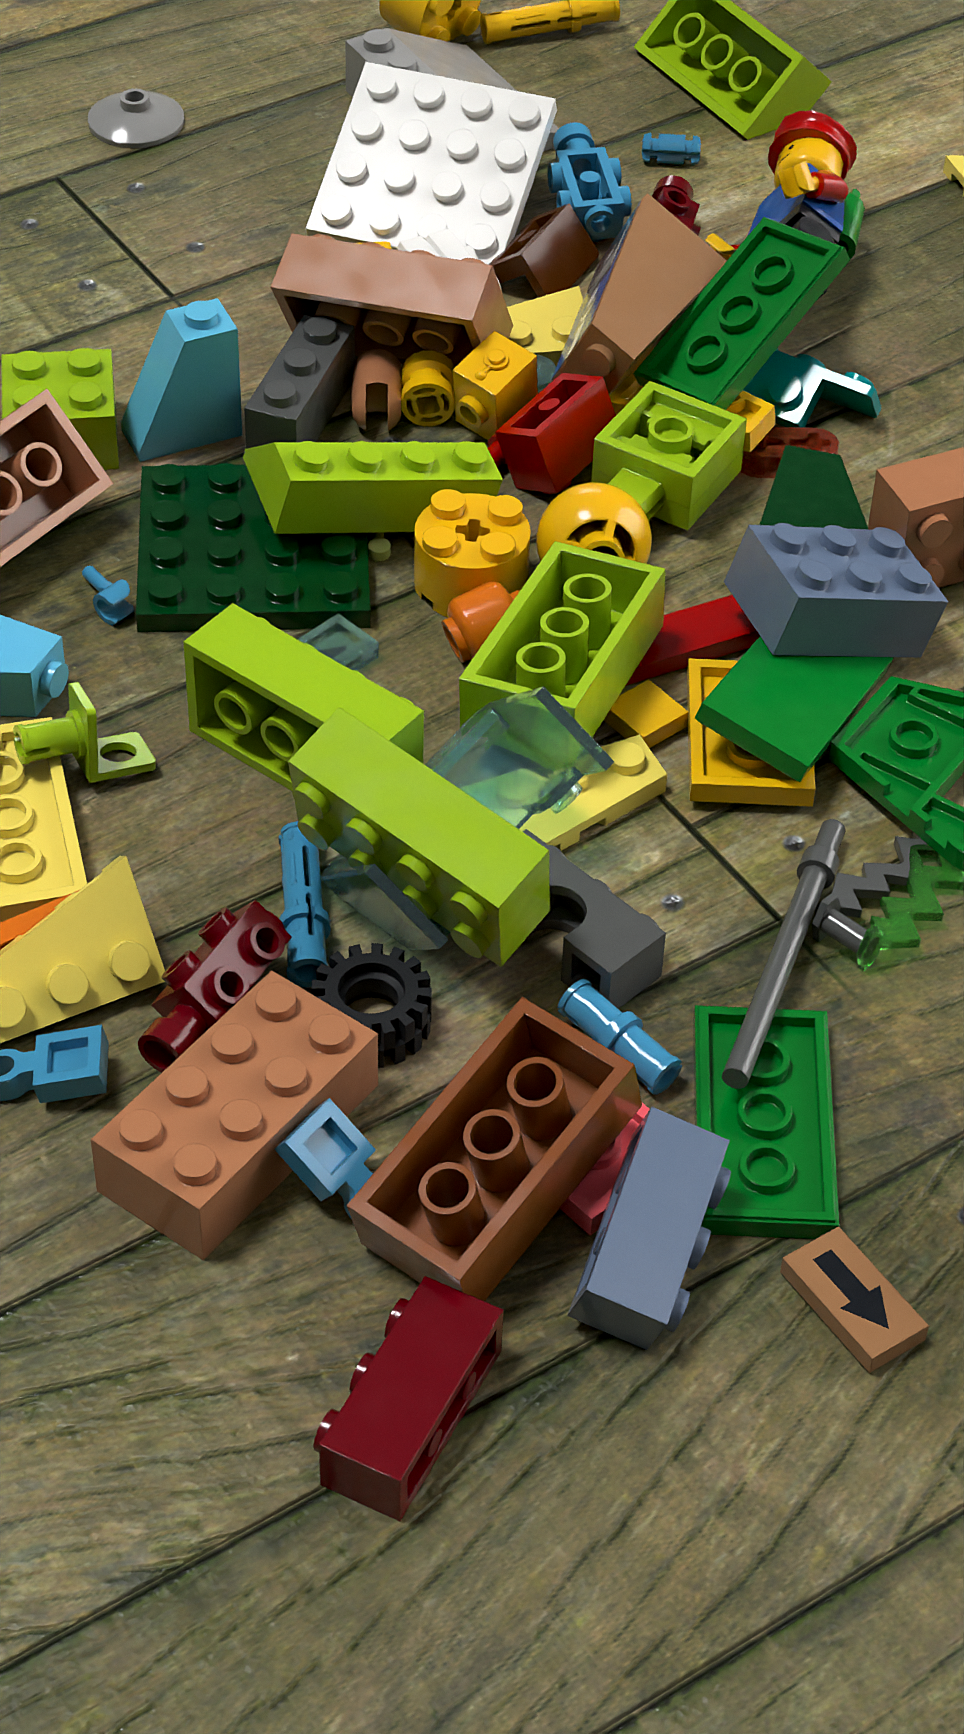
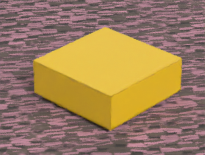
[604,679,689,748]

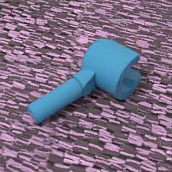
[82,566,134,625]

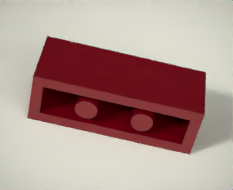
[313,1276,504,1522]

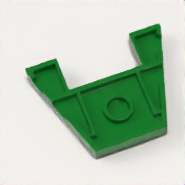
[828,676,964,870]

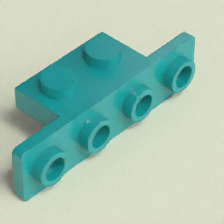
[743,348,882,433]

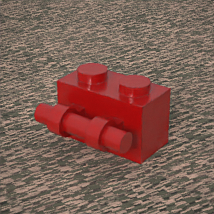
[487,373,616,494]

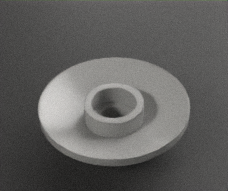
[88,89,184,149]

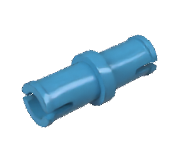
[558,979,682,1095]

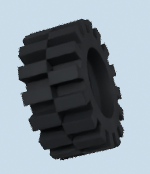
[311,943,432,1068]

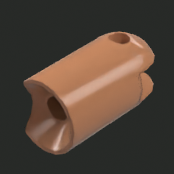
[351,349,403,431]

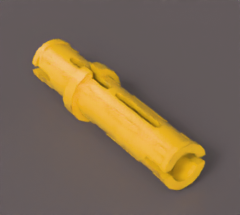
[480,0,620,44]

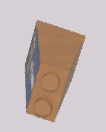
[549,193,727,396]

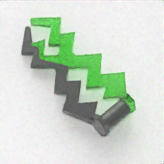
[812,831,964,971]

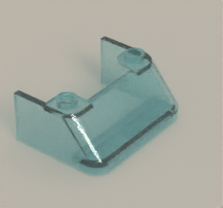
[321,686,614,950]

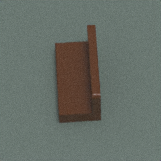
[489,203,599,297]

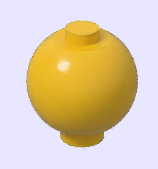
[536,482,652,564]

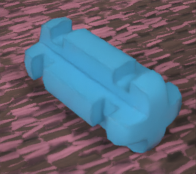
[642,133,701,165]

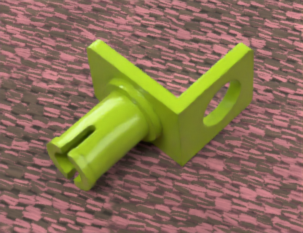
[13,682,156,783]

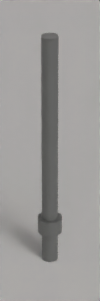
[722,819,846,1089]

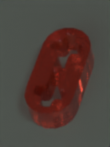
[741,427,839,478]

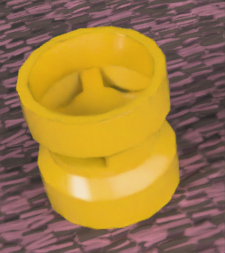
[401,351,455,426]

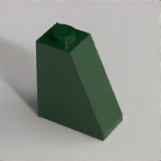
[760,445,869,529]

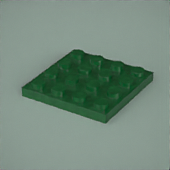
[136,463,371,632]

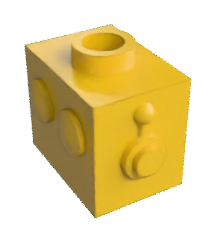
[453,331,538,440]

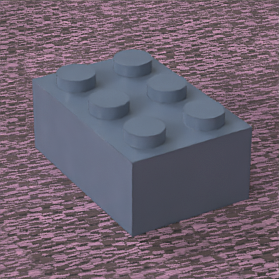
[724,523,949,657]

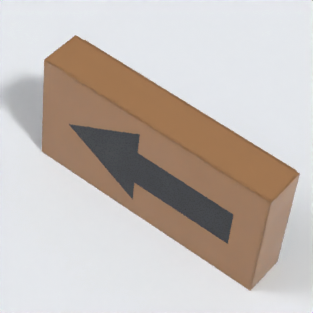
[780,1226,929,1373]

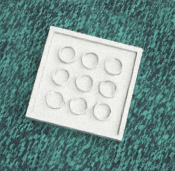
[306,62,557,264]

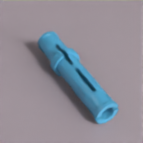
[278,821,331,988]

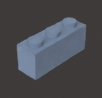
[567,1107,731,1350]

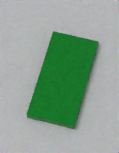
[633,217,850,410]
[694,636,894,782]
[693,1005,839,1239]

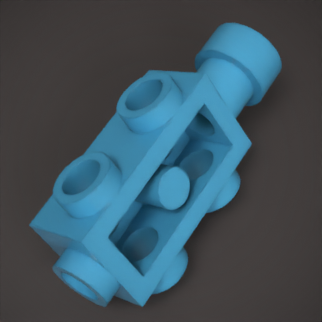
[547,122,632,242]

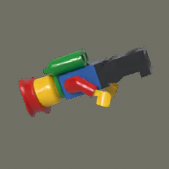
[705,110,865,299]

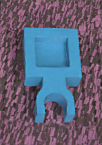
[0,1025,109,1104]
[274,1098,376,1218]

